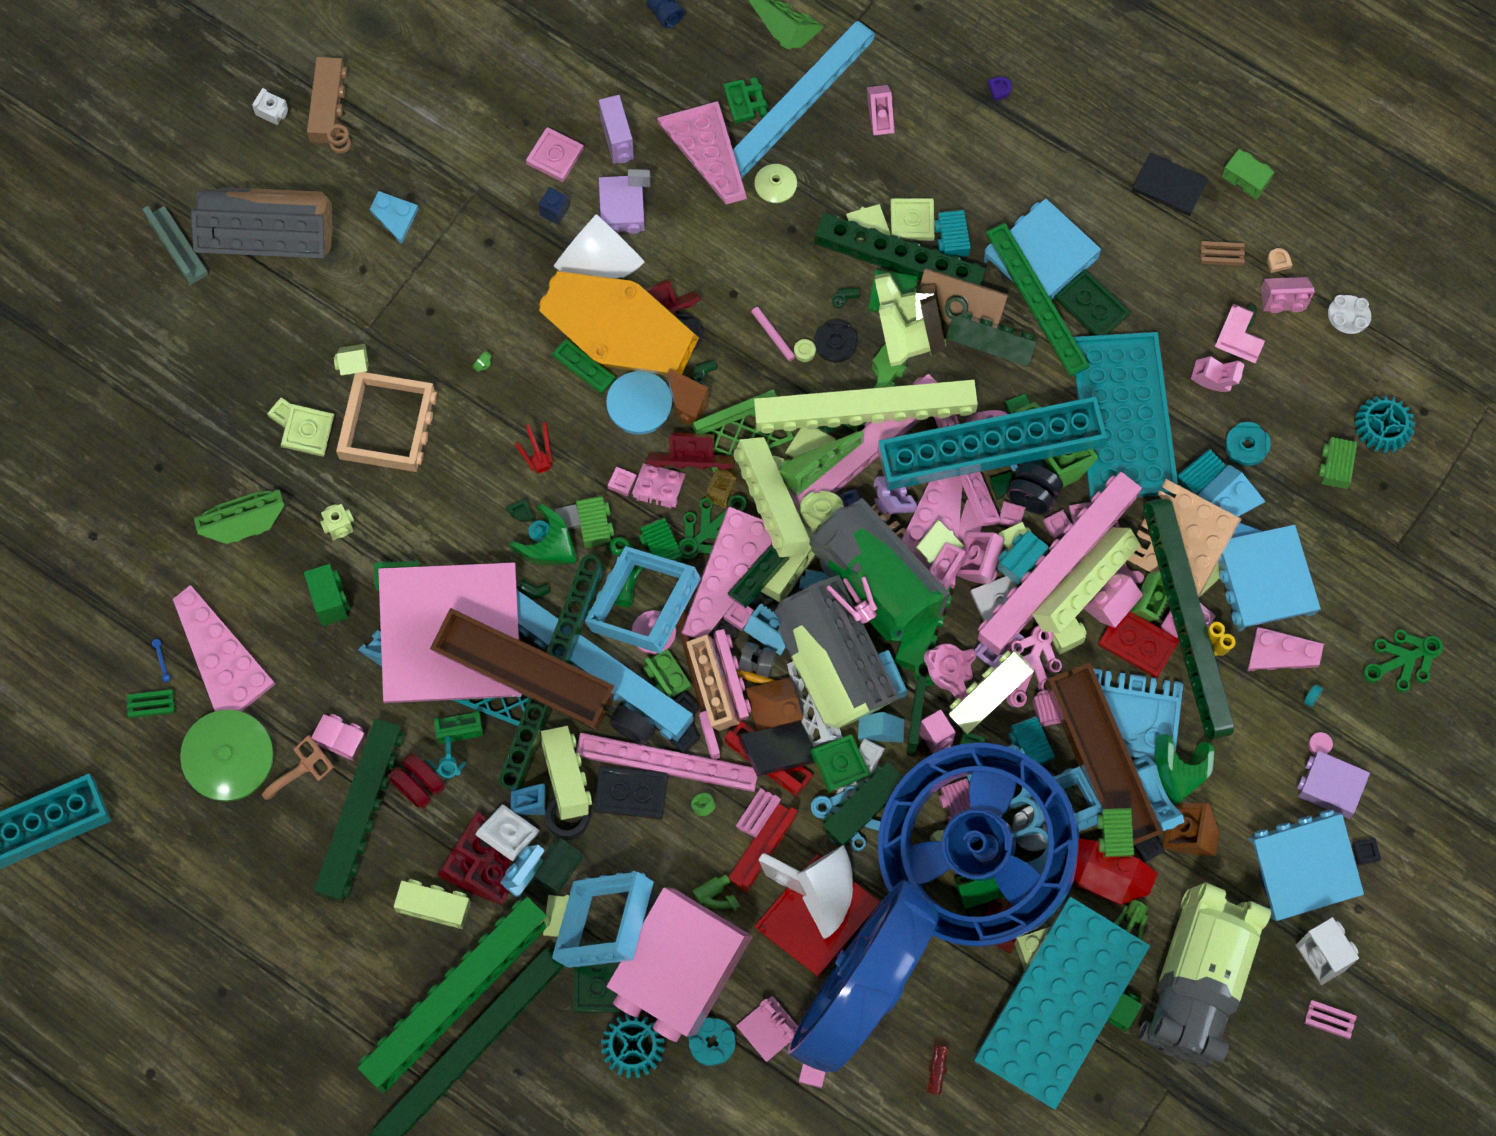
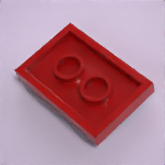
[1098,611,1179,679]

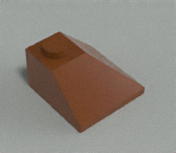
[668,369,709,424]
[746,678,803,731]
[1163,803,1220,856]

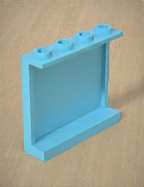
[984,198,1101,301]
[1218,525,1321,631]
[1248,810,1364,921]

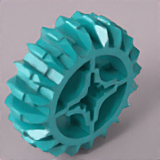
[1354,395,1415,454]
[601,1014,665,1079]

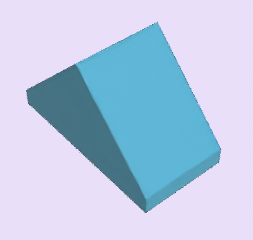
[858,712,904,743]

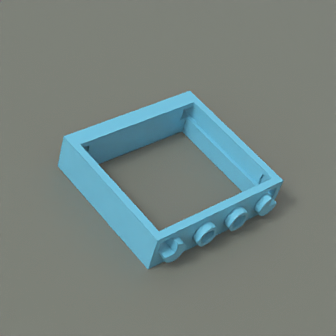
[585,546,701,654]
[552,871,654,968]

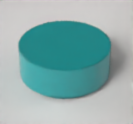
[1304,684,1323,708]

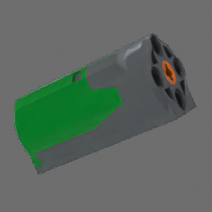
[809,498,950,642]

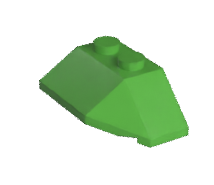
[194,490,284,544]

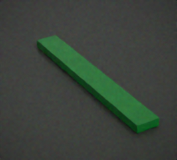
[986,223,1090,377]

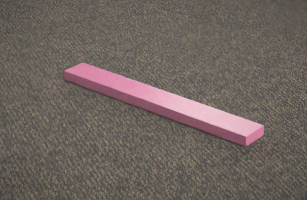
[576,733,758,792]

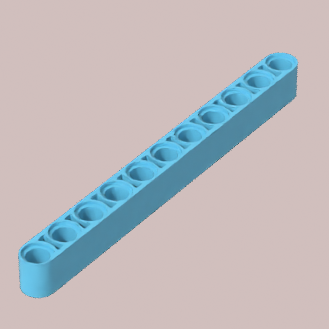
[733,21,875,179]

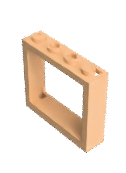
[336,372,437,472]

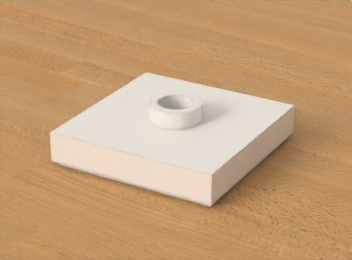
[970,576,1018,622]
[476,804,540,861]
[759,853,806,896]

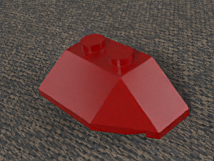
[1074,838,1158,905]

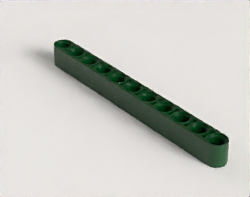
[1143,498,1234,740]
[499,554,604,791]
[369,947,564,1136]

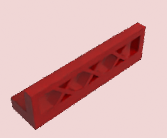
[724,721,813,798]
[728,804,798,893]

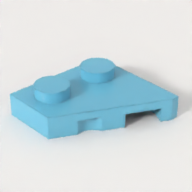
[370,191,418,243]

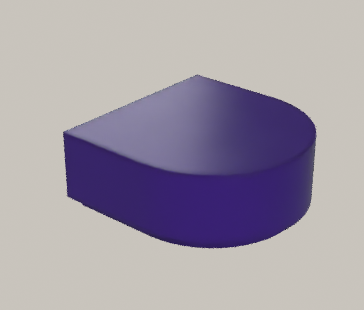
[987,77,1012,101]

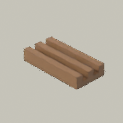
[1200,241,1245,266]

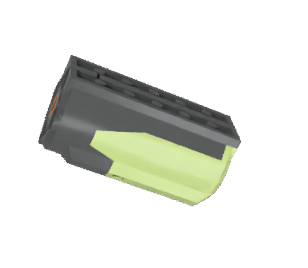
[774,575,899,729]

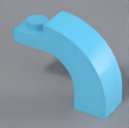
[1133,756,1184,831]

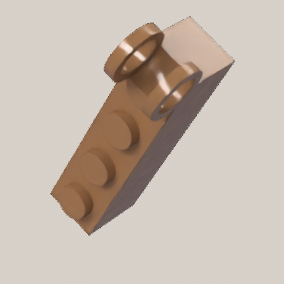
[307,57,351,153]

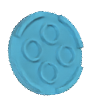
[607,371,672,435]

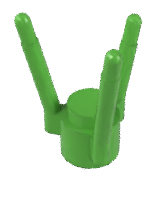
[1114,900,1148,940]

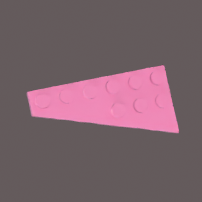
[657,101,747,204]
[681,507,772,639]
[173,585,275,712]

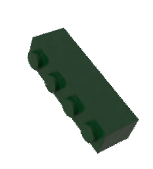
[822,762,903,847]

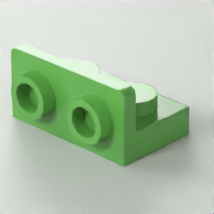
[643,649,692,699]

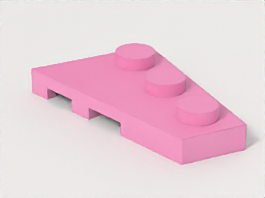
[1247,627,1324,671]

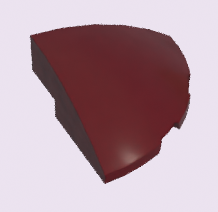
[437,811,510,905]

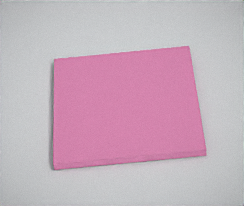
[379,563,522,703]

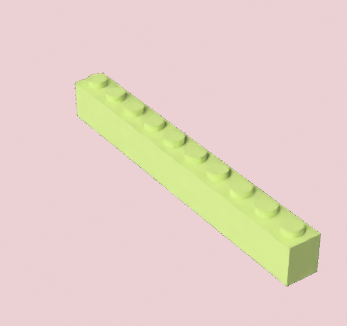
[754,380,977,433]

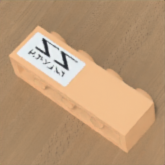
[686,635,740,731]

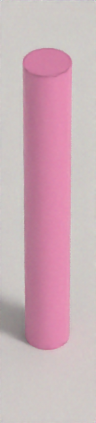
[751,307,796,362]

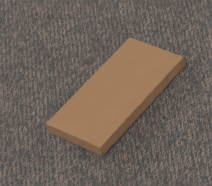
[920,268,1008,325]

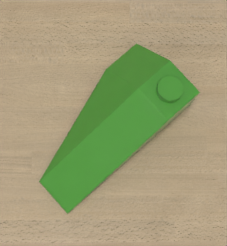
[780,431,864,497]

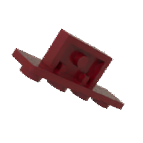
[645,280,701,314]
[646,433,736,470]

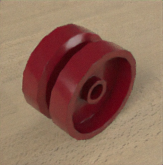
[387,752,446,811]

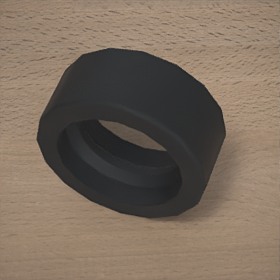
[609,706,655,744]
[545,798,590,840]

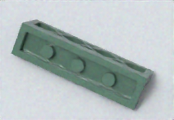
[143,206,208,285]

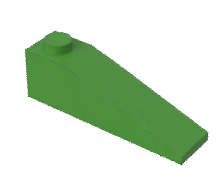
[749,0,823,49]
[1015,402,1098,487]

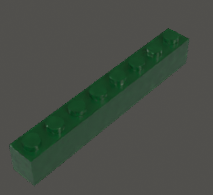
[314,719,405,903]

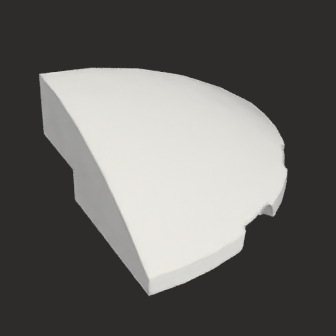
[554,214,645,279]
[796,845,853,939]

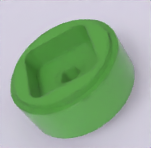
[473,351,492,373]
[691,793,715,816]

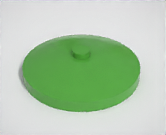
[180,710,274,802]

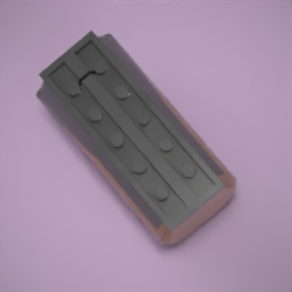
[191,187,333,258]

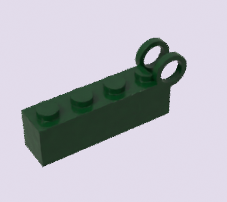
[945,295,1039,367]

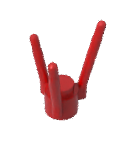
[515,422,553,474]

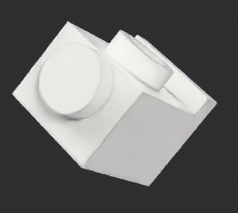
[252,88,288,125]

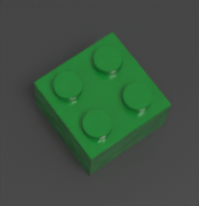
[304,564,350,626]

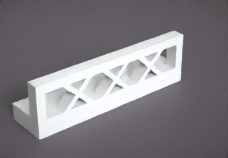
[787,661,842,748]

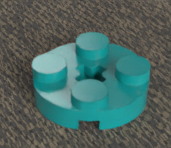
[1225,422,1271,466]
[689,1018,735,1066]

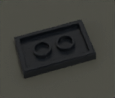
[1132,153,1208,216]
[739,721,815,776]
[594,766,668,819]

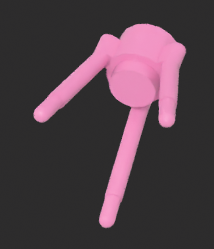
[826,577,878,624]

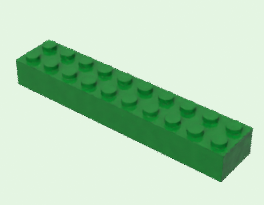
[358,897,550,1095]

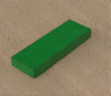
[552,339,616,395]

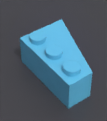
[1198,465,1265,517]

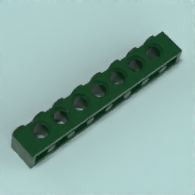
[814,213,986,286]

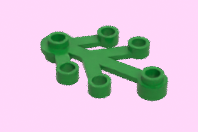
[678,495,746,560]
[1363,630,1443,693]

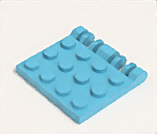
[1093,668,1183,762]

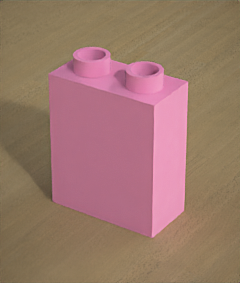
[607,888,753,1042]

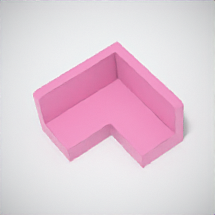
[1215,304,1265,363]

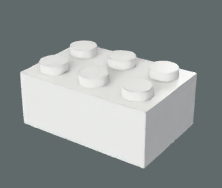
[1296,917,1359,985]

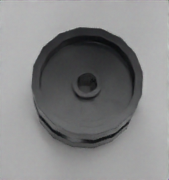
[1006,463,1063,515]

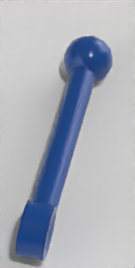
[152,639,171,682]

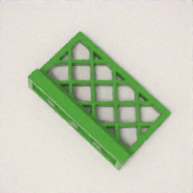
[692,389,794,473]

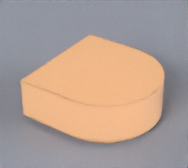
[1267,248,1292,273]

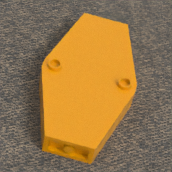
[539,271,699,375]

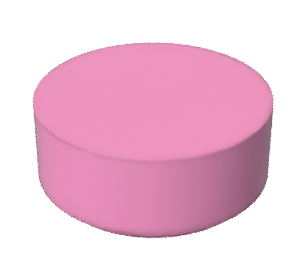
[1308,732,1333,755]

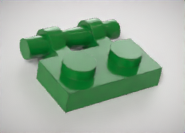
[723,78,769,124]

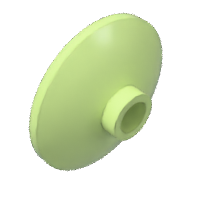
[755,164,797,203]

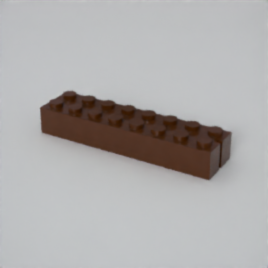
[430,608,618,730]
[1044,662,1163,846]

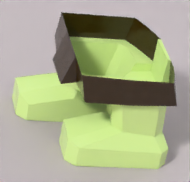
[875,273,946,366]

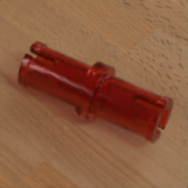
[927,1045,949,1095]

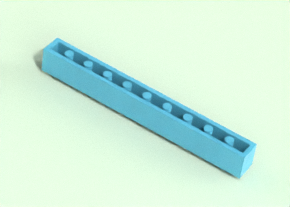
[516,589,694,741]

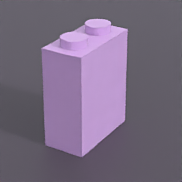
[599,95,634,164]
[599,176,645,234]
[1297,751,1370,819]

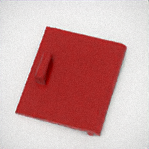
[754,854,881,977]

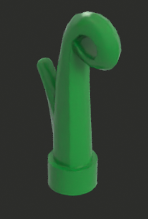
[609,537,644,607]

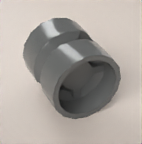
[738,642,777,679]

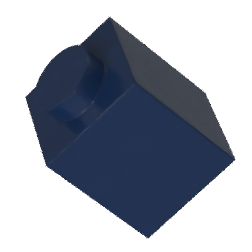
[538,187,569,225]

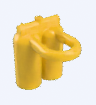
[1207,622,1236,656]

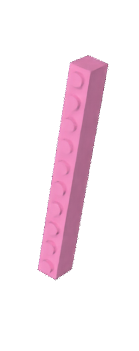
[788,374,937,517]
[978,472,1142,656]

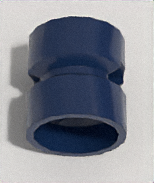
[647,0,685,28]

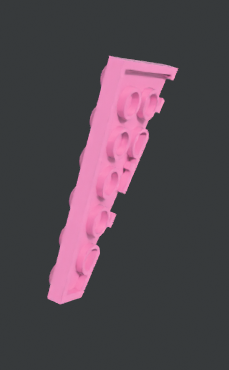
[901,476,962,589]

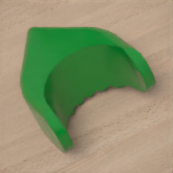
[509,503,577,566]
[1154,734,1214,804]

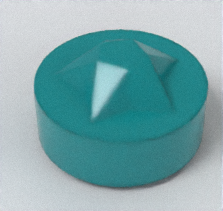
[528,521,549,544]

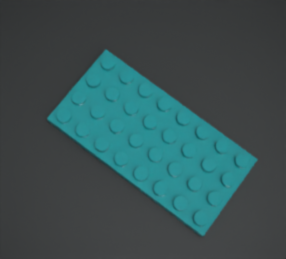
[1073,332,1178,500]
[973,896,1150,1110]

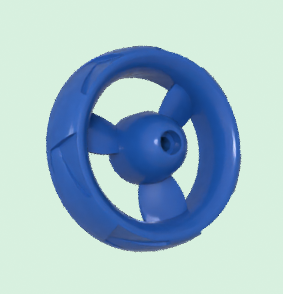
[878,743,1079,947]
[787,880,938,1073]

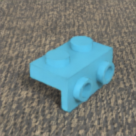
[500,845,545,897]

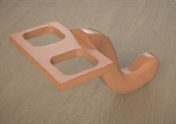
[262,735,334,800]

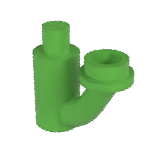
[692,875,739,912]

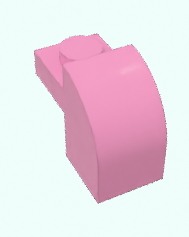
[1191,356,1244,392]

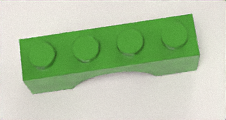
[844,344,907,432]

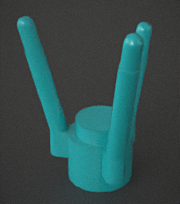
[426,736,466,778]

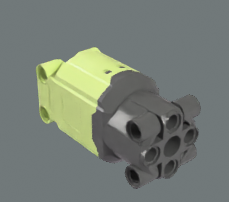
[1138,882,1271,1067]

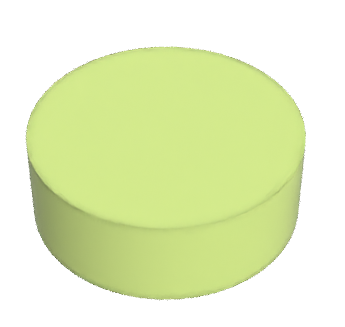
[794,339,816,362]

